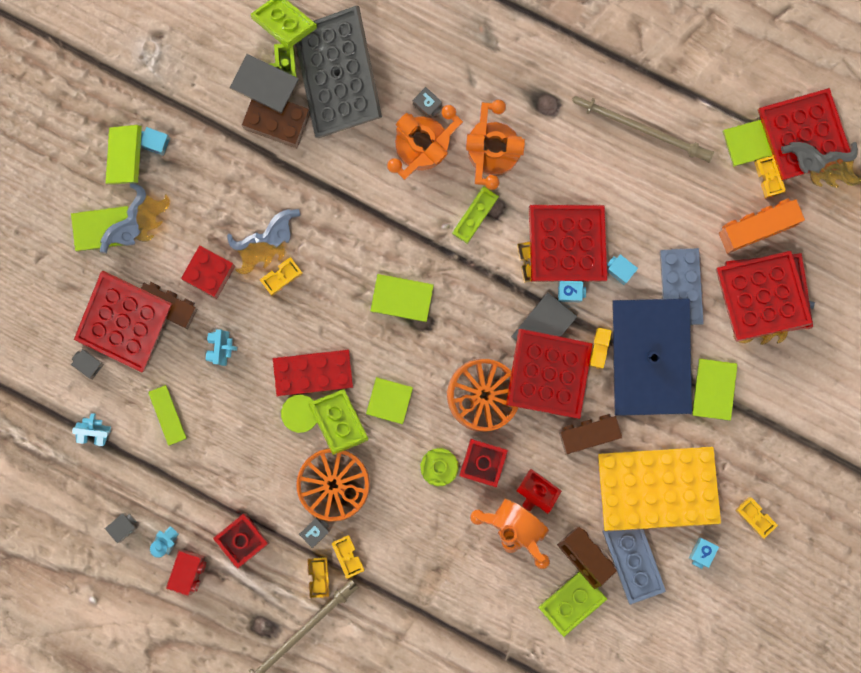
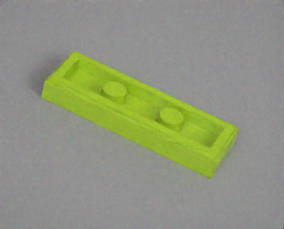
[452,186,499,244]
[148,385,187,446]

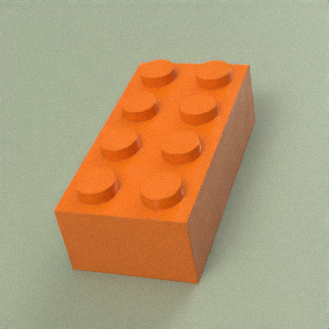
[718,198,805,254]

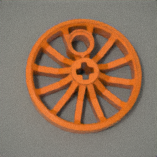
[447,359,518,432]
[296,448,370,522]

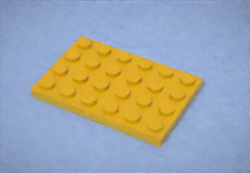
[598,447,721,531]

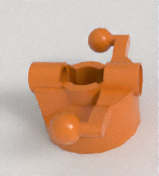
[466,99,525,190]
[387,105,463,180]
[470,499,550,569]

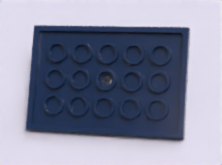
[612,299,692,416]

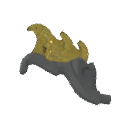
[781,142,861,188]

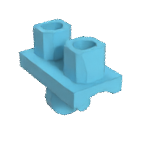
[206,329,238,366]
[72,413,111,446]
[150,526,179,558]

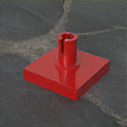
[516,469,562,514]

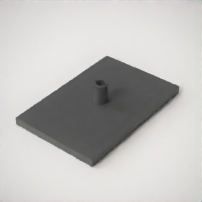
[296,6,382,138]

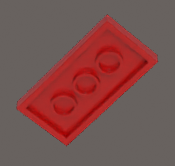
[272,350,353,397]

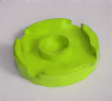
[281,395,317,433]
[420,448,458,486]

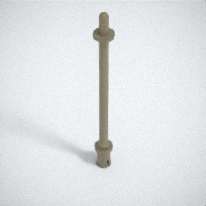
[572,96,714,163]
[248,579,359,673]

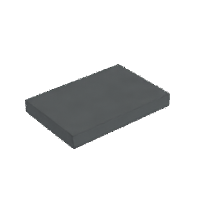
[230,54,299,114]
[511,292,577,341]

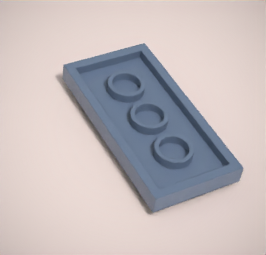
[660,248,704,325]
[602,529,666,605]

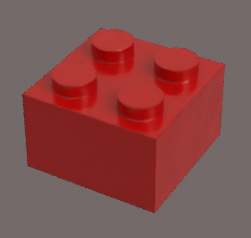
[181,245,235,299]
[459,439,508,488]
[213,513,269,569]
[166,550,207,596]

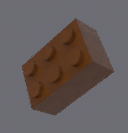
[242,99,310,149]

